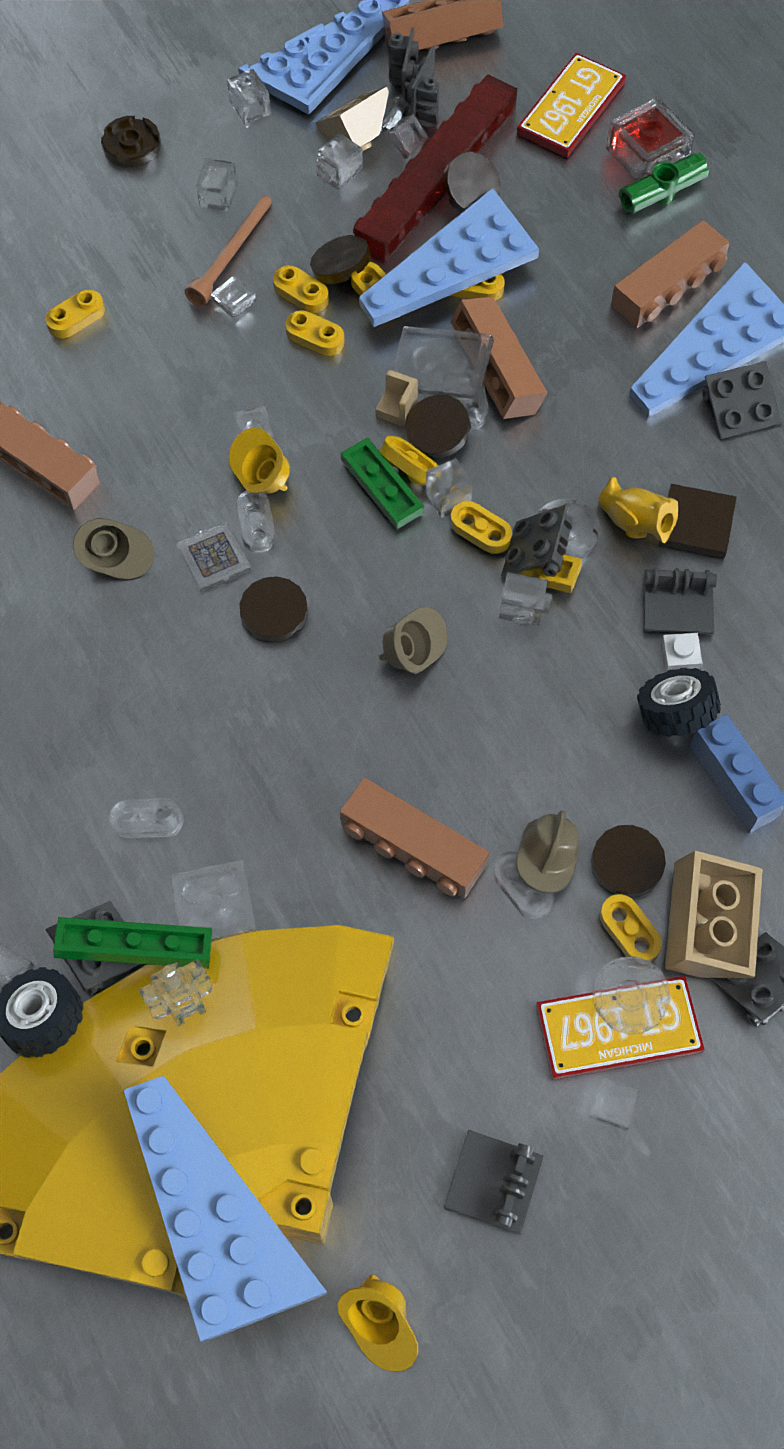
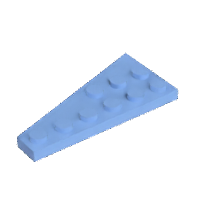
[238,0,409,114]
[359,188,539,327]
[629,262,784,417]
[124,1076,327,1343]

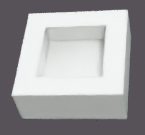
[661,633,703,672]

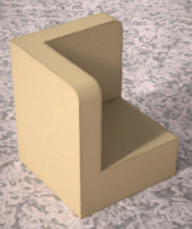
[375,370,418,427]

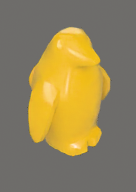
[598,477,678,543]

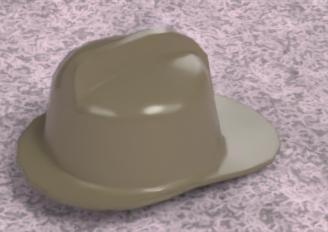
[73,518,154,580]
[379,606,447,674]
[516,810,579,893]

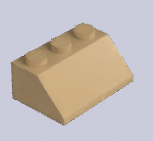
[665,850,763,978]

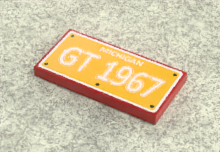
[517,53,626,158]
[536,976,705,1080]

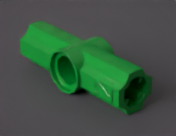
[618,152,709,214]

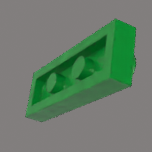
[341,437,424,529]

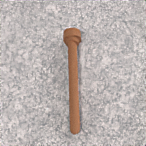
[185,196,272,307]

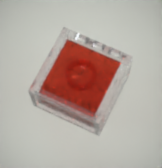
[606,96,695,181]

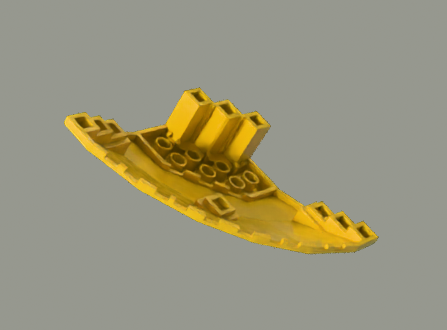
[0,925,394,1301]

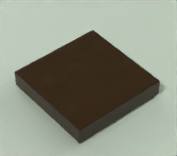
[658,484,737,559]

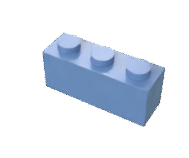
[689,714,784,834]

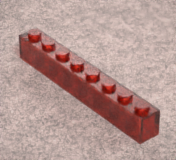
[353,74,518,265]

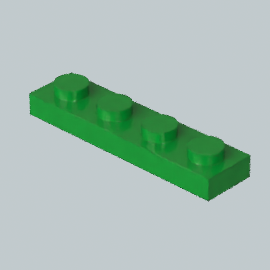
[53,917,212,969]

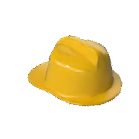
[229,427,290,494]
[337,1274,418,1372]

